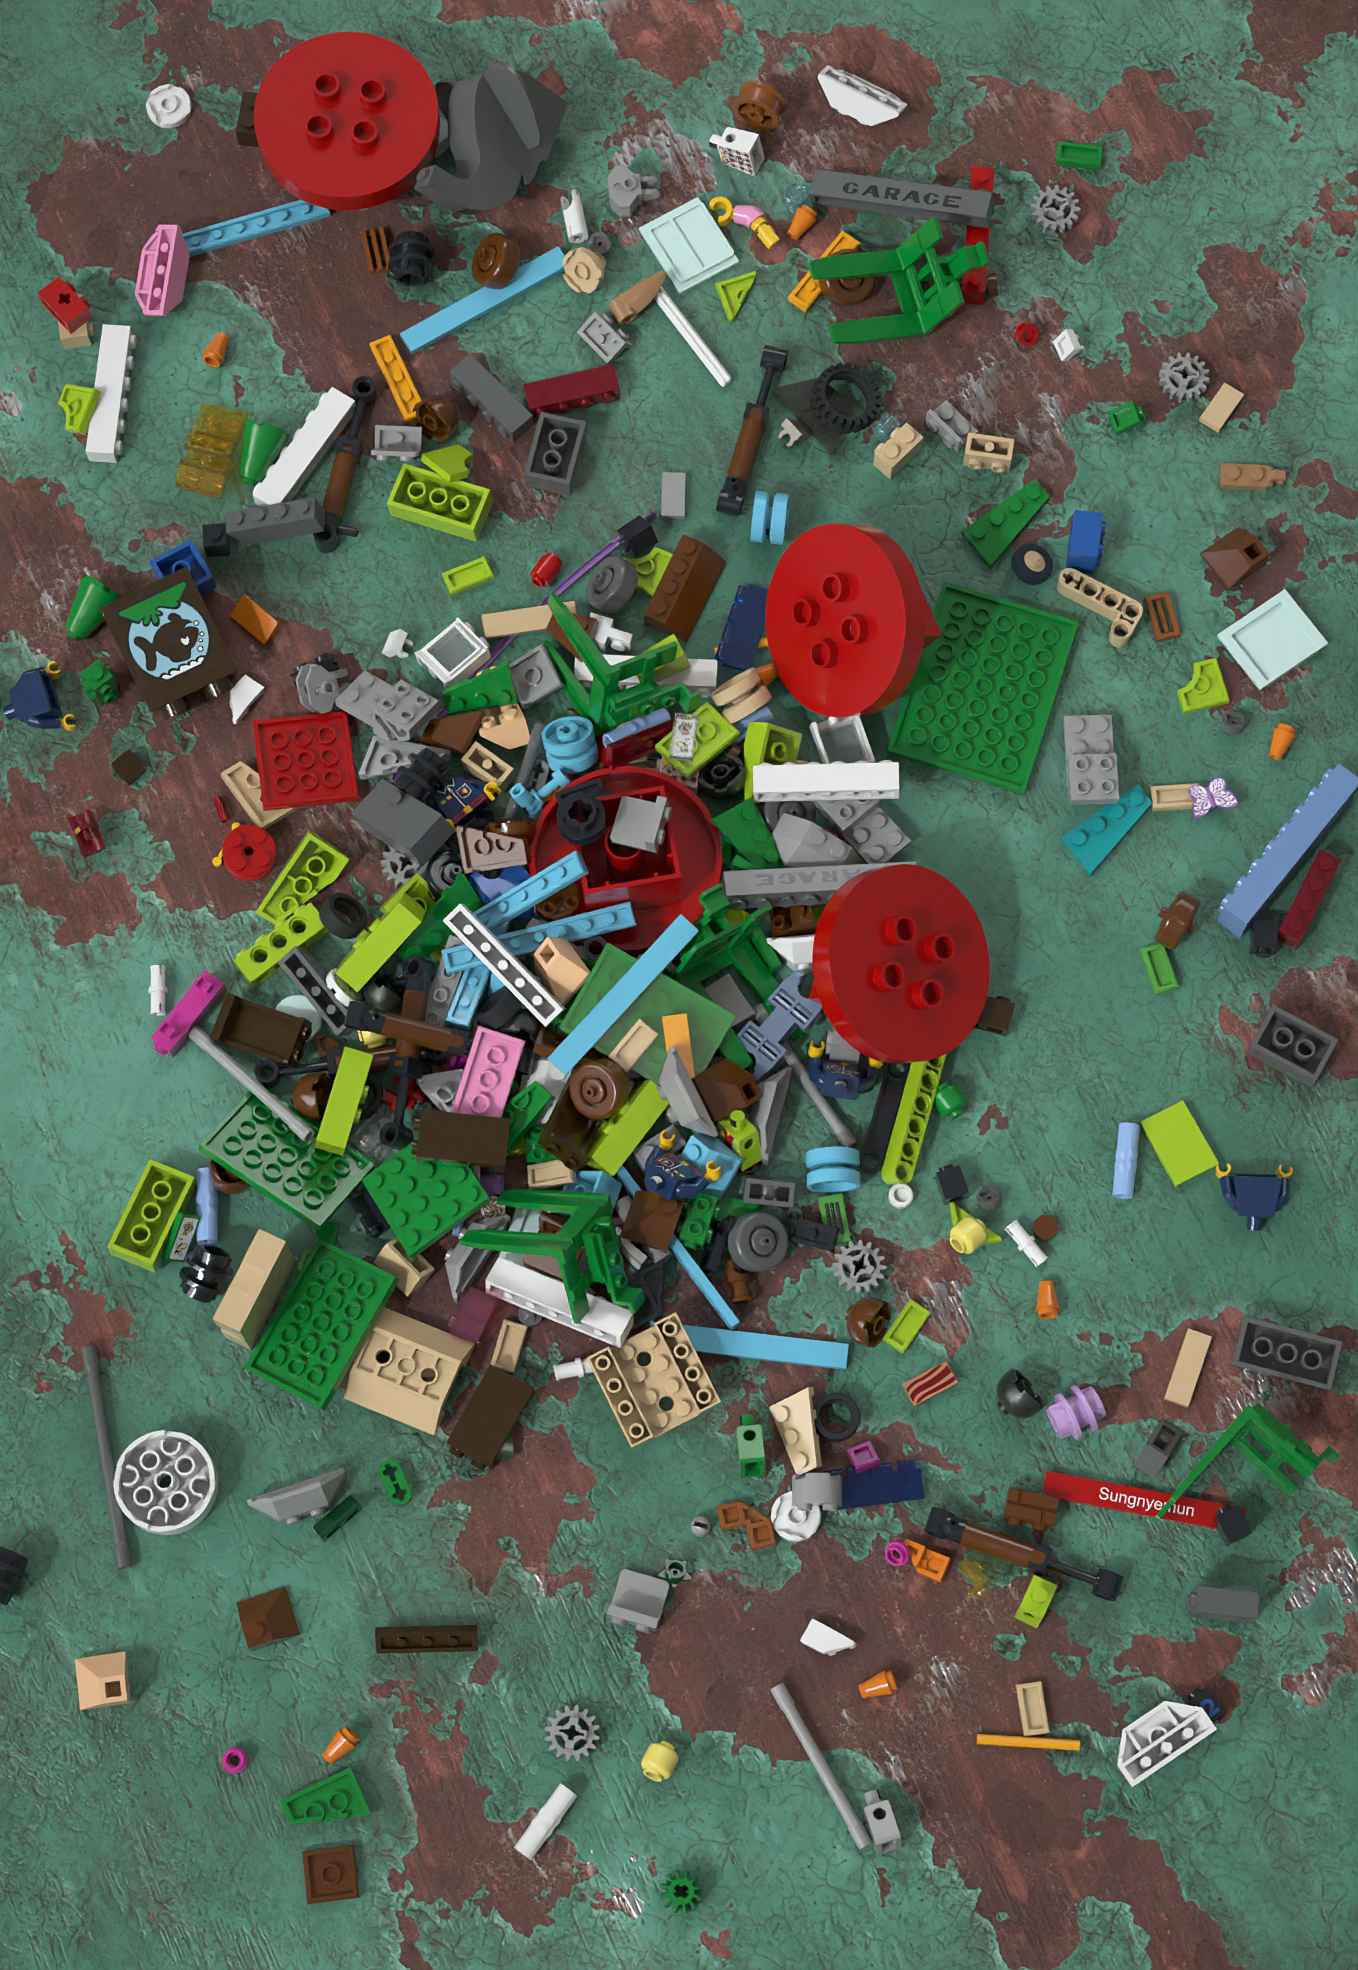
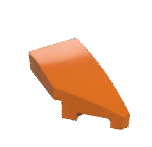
[905,1539,952,1583]

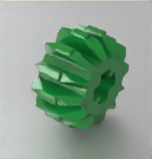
[660,1870,703,1914]

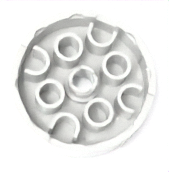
[114,1430,218,1535]

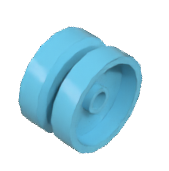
[750,491,790,545]
[541,716,599,774]
[806,1147,861,1193]

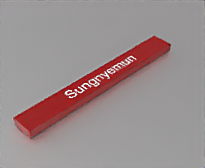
[1042,1471,1246,1530]

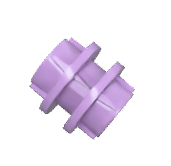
[1046,1385,1106,1440]

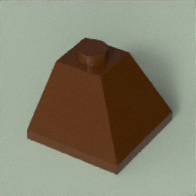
[619,1191,685,1253]
[237,1586,300,1651]

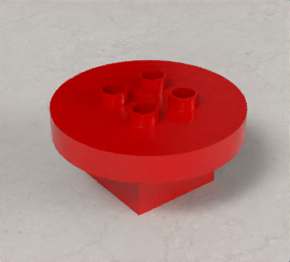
[254,31,440,211]
[765,523,942,717]
[529,766,722,958]
[809,864,990,1064]

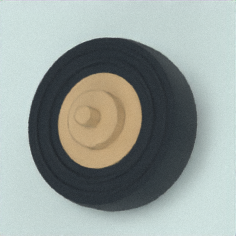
[1011,543,1053,585]

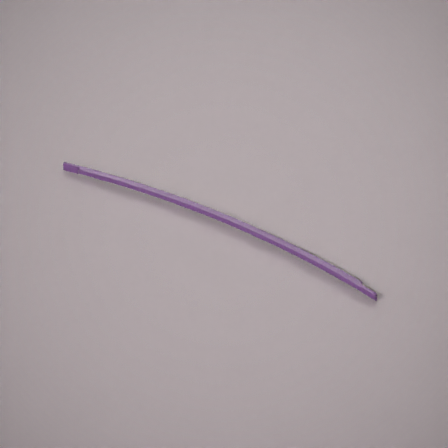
[391,511,656,787]

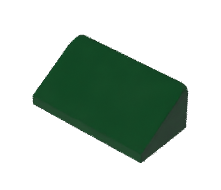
[313,1495,362,1541]

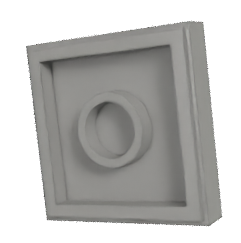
[509,644,565,709]

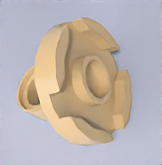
[562,247,606,294]

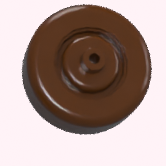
[472,233,520,290]
[818,249,875,306]
[1154,891,1200,950]
[569,1059,629,1120]

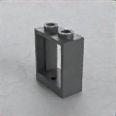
[1186,1586,1259,1624]

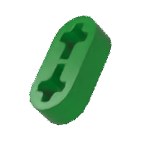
[379,1460,412,1507]

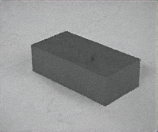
[351,779,454,867]
[1229,1316,1342,1392]

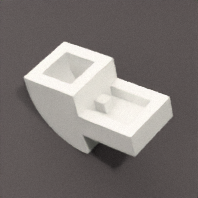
[590,612,634,653]

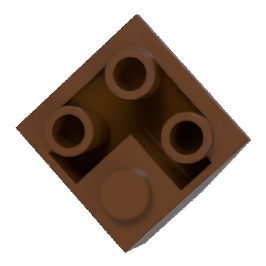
[1200,528,1270,590]
[420,711,486,754]
[769,904,824,938]
[691,1058,763,1123]

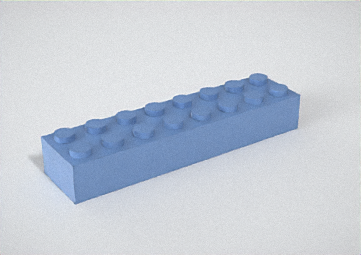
[1217,764,1358,938]

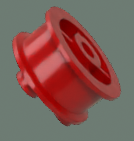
[222,825,276,881]

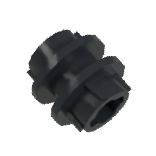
[388,231,434,286]
[394,748,450,803]
[556,792,606,846]
[179,1244,233,1303]
[0,1546,30,1606]

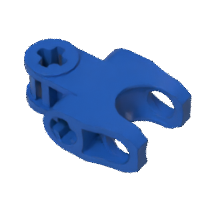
[470,865,536,922]

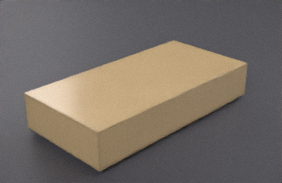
[1199,383,1244,433]
[1150,783,1199,811]
[608,1019,658,1072]
[527,1160,576,1190]
[491,1319,528,1374]
[1015,1681,1050,1737]

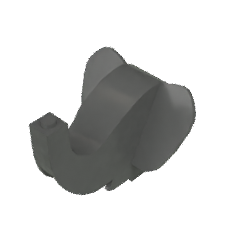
[414,61,568,215]

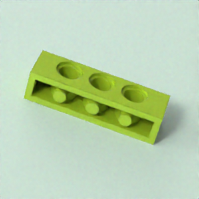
[233,902,329,989]

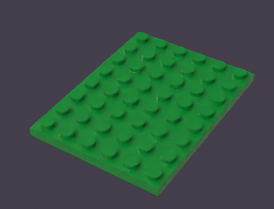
[887,581,1079,795]

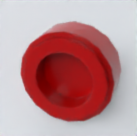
[1014,322,1040,346]

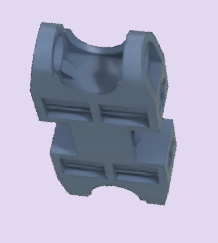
[737,969,824,1085]

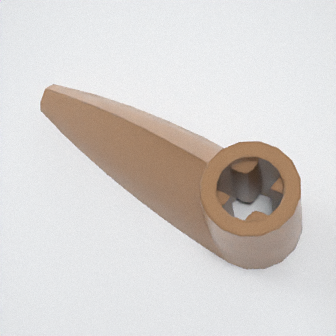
[608,270,666,326]

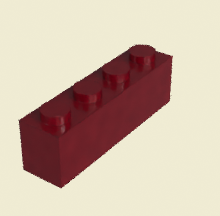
[523,364,620,419]
[1278,849,1342,950]

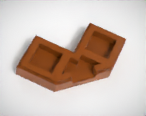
[716,1500,776,1551]

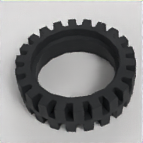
[810,363,881,434]

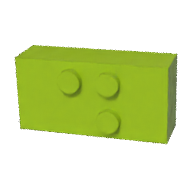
[387,463,494,542]
[336,892,426,992]
[315,1047,373,1156]
[586,1080,669,1176]
[107,1159,197,1273]

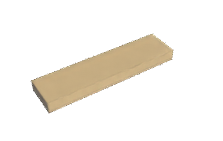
[481,601,577,639]

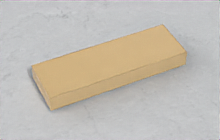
[1164,1328,1212,1408]

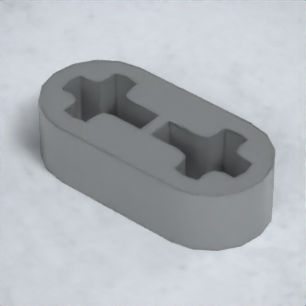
[526,759,549,792]

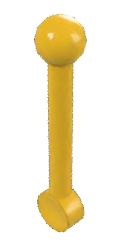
[212,822,241,867]

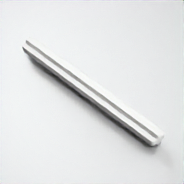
[654,286,732,387]

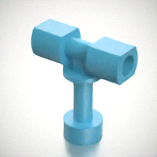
[509,768,571,822]

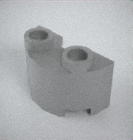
[792,1473,842,1511]

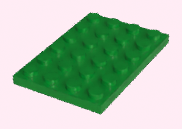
[559,943,736,1086]
[198,1091,376,1232]
[244,1239,399,1411]

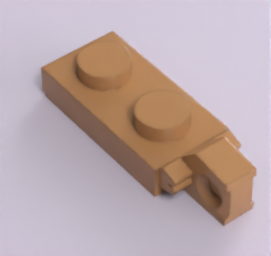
[1219,463,1286,491]

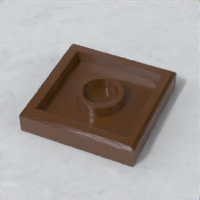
[302,1845,360,1904]

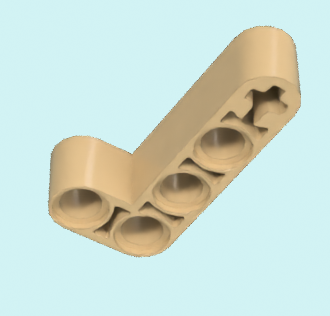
[1057,568,1143,648]

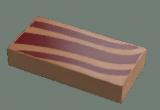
[902,1361,958,1407]

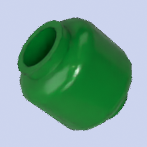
[933,1081,968,1119]

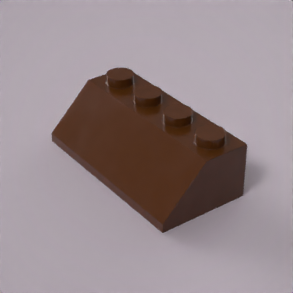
[644,534,726,642]

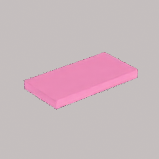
[451,1026,525,1118]

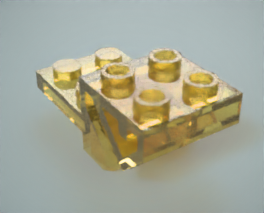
[176,403,248,499]

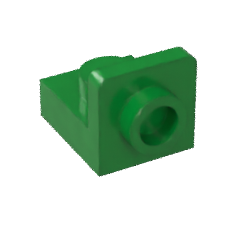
[1107,400,1147,435]

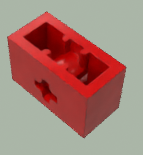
[38,276,92,334]

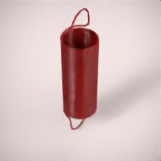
[212,791,230,828]

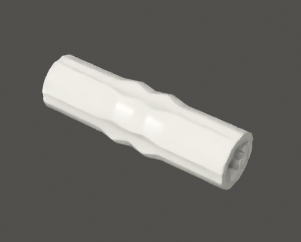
[514,1783,578,1860]

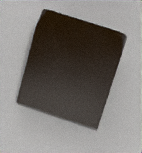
[111,749,147,786]

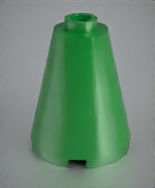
[239,418,290,487]
[65,574,122,641]

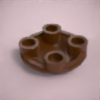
[535,882,580,919]

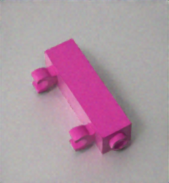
[150,970,227,1058]

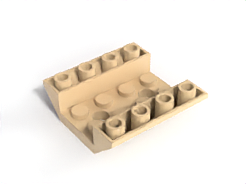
[344,1307,475,1436]
[587,1312,721,1448]

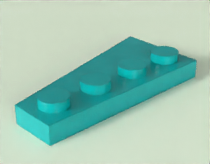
[1061,784,1153,877]

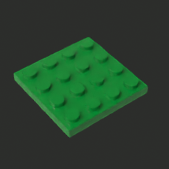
[361,1138,492,1259]

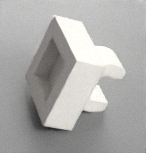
[1053,329,1084,361]
[382,629,413,658]

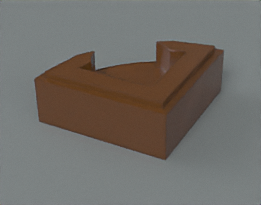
[313,1034,342,1060]

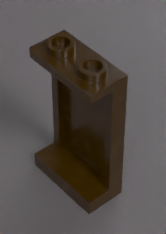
[210,992,312,1068]
[537,1075,603,1172]
[411,1109,510,1173]
[446,1364,535,1471]

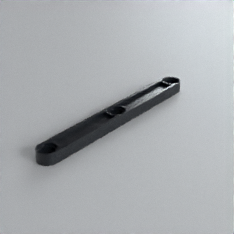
[860,1063,911,1173]

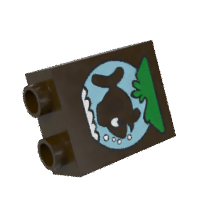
[100,567,237,720]

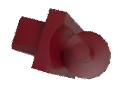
[67,809,106,858]

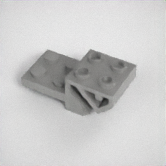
[335,671,439,742]
[1063,715,1119,805]
[812,799,911,864]

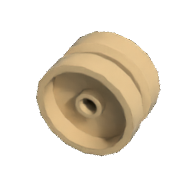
[710,668,772,723]

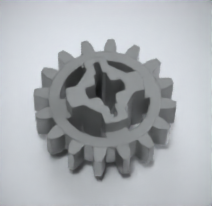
[1030,185,1080,235]
[1158,352,1210,403]
[381,846,432,889]
[832,1240,886,1295]
[544,1705,600,1762]

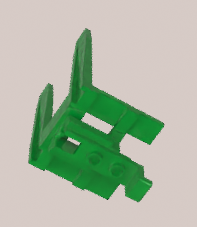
[808,216,990,344]
[542,592,701,737]
[667,883,806,1069]
[460,1189,645,1324]
[1152,1403,1340,1523]

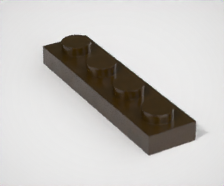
[375,1625,479,1654]

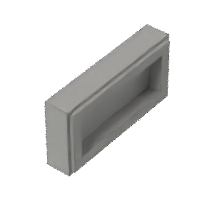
[661,472,686,519]

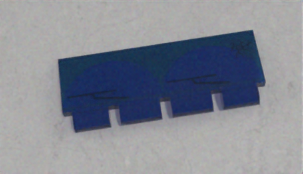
[715,584,769,671]
[825,1459,925,1512]

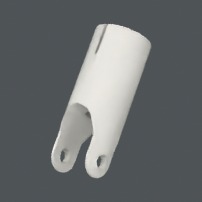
[561,189,589,243]

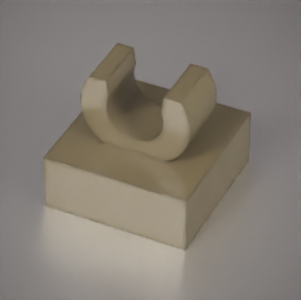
[778,418,810,447]

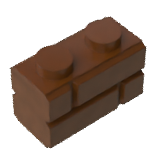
[1002,1487,1059,1532]

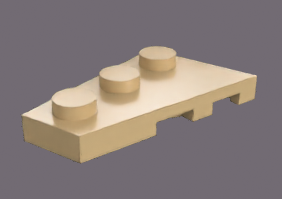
[221,761,301,830]
[769,1387,822,1476]

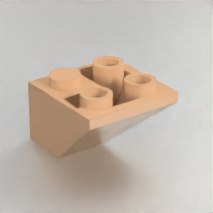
[477,703,530,750]
[534,937,590,1006]
[75,1651,132,1710]

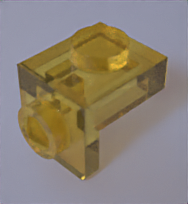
[958,1558,988,1600]

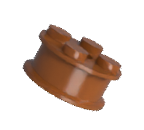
[732,81,786,131]

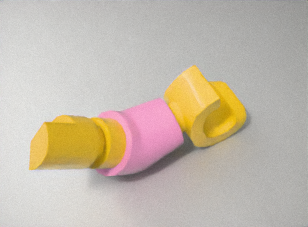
[709,197,780,249]

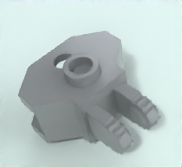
[607,165,660,218]
[295,664,350,714]

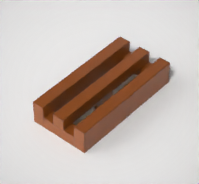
[361,226,390,275]
[1144,592,1180,643]

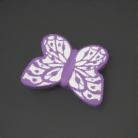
[1188,778,1238,820]

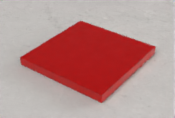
[252,711,359,811]

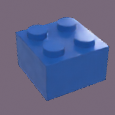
[1066,510,1106,575]
[149,539,217,596]

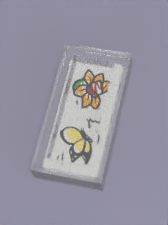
[669,713,699,761]

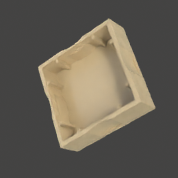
[213,1229,296,1350]

